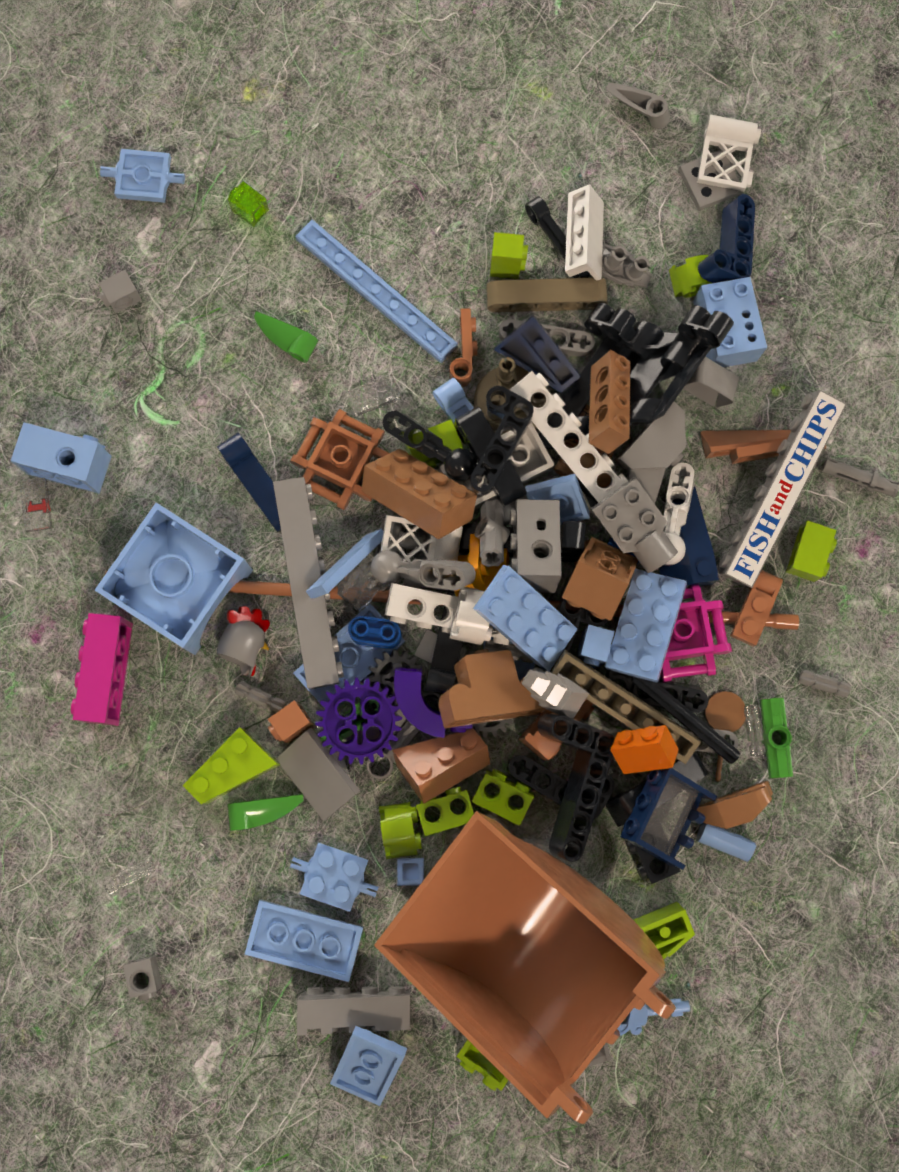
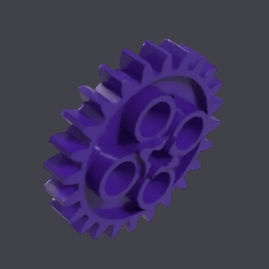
[315,677,402,765]

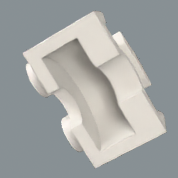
[450,587,493,645]

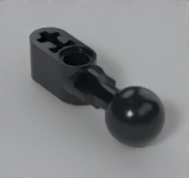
[382,411,477,482]

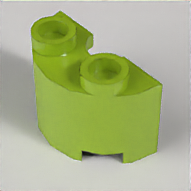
[669,255,712,298]
[379,802,422,860]
[456,1039,508,1091]

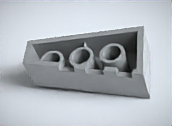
[297,986,411,1036]

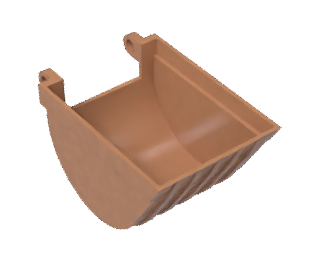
[374,811,676,1124]

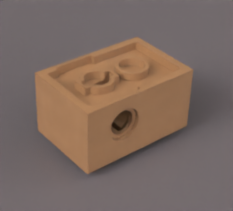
[561,537,638,621]

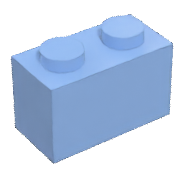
[576,625,614,669]

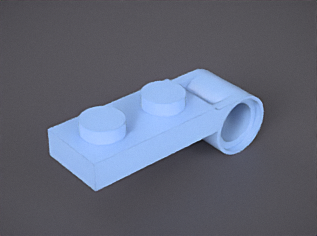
[432,377,474,424]

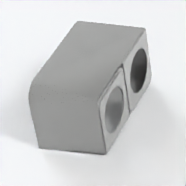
[683,357,739,408]

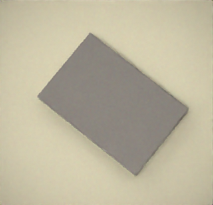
[276,728,360,821]

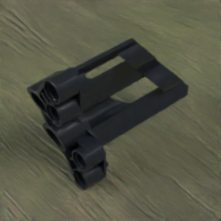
[539,302,734,449]

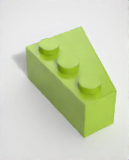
[182,727,280,804]
[634,901,695,959]

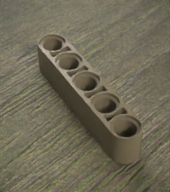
[486,278,608,312]

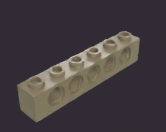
[550,649,701,764]

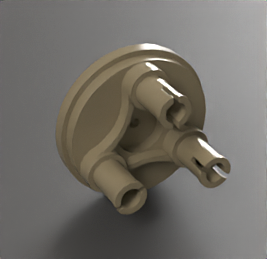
[474,357,546,435]

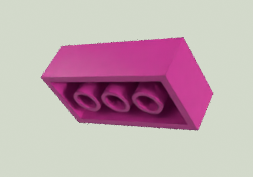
[70,613,133,726]

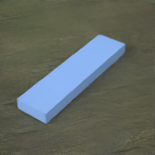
[306,528,384,599]

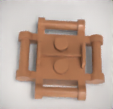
[290,409,389,510]

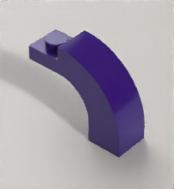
[394,667,472,738]

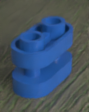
[348,616,402,650]

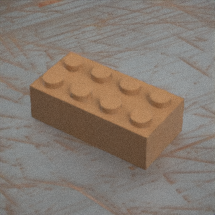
[362,448,477,539]

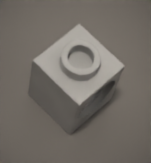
[99,270,142,313]
[123,955,162,1001]

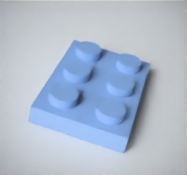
[330,1026,407,1106]

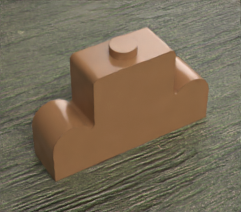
[439,649,546,728]

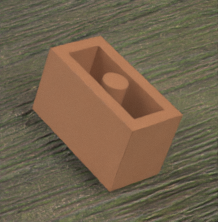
[268,700,314,743]

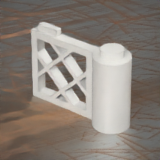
[697,115,761,192]
[381,515,463,578]

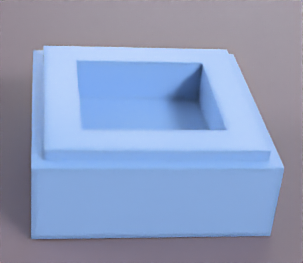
[397,858,424,886]

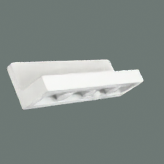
[565,184,604,281]

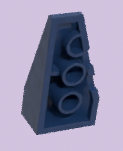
[658,486,719,588]

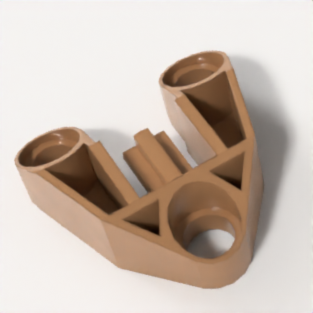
[697,781,773,829]

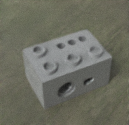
[510,499,561,593]

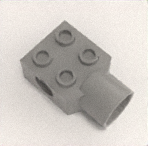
[591,478,678,573]

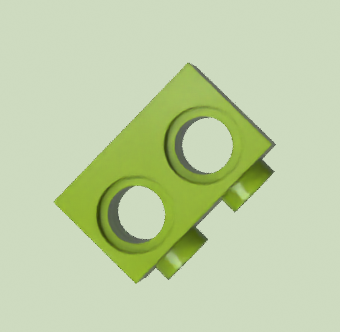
[472,769,534,826]
[416,786,474,836]

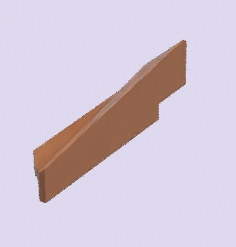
[700,430,826,464]

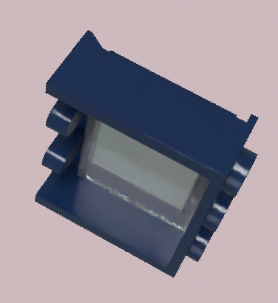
[620,768,717,870]

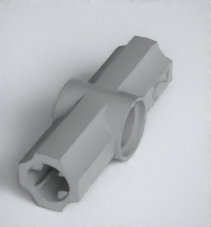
[475,500,510,567]

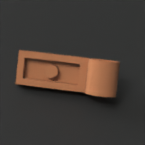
[449,308,477,387]
[730,570,783,647]

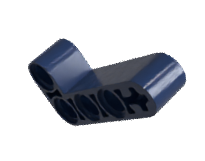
[698,194,755,283]
[217,432,281,532]

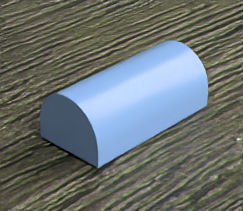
[696,823,757,862]

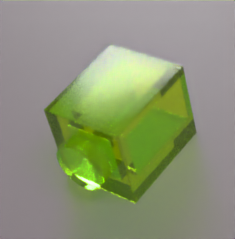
[227,181,269,227]

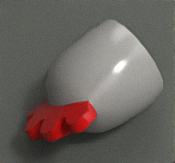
[217,606,270,676]

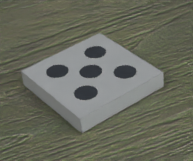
[679,150,743,211]

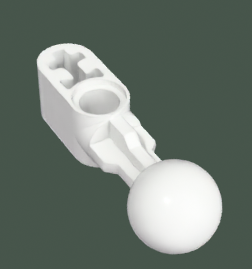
[663,463,694,566]

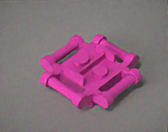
[661,584,732,682]

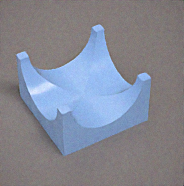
[95,503,253,655]

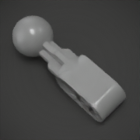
[371,550,476,590]

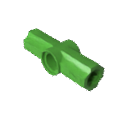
[760,698,794,779]

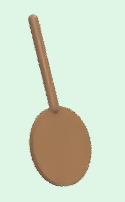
[705,691,747,782]

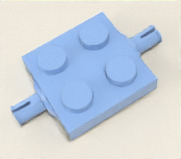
[100,149,185,203]
[290,842,379,912]

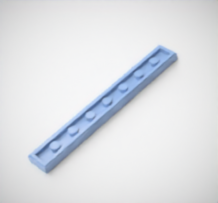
[295,220,458,363]

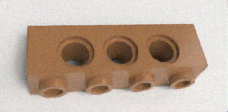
[588,350,630,454]

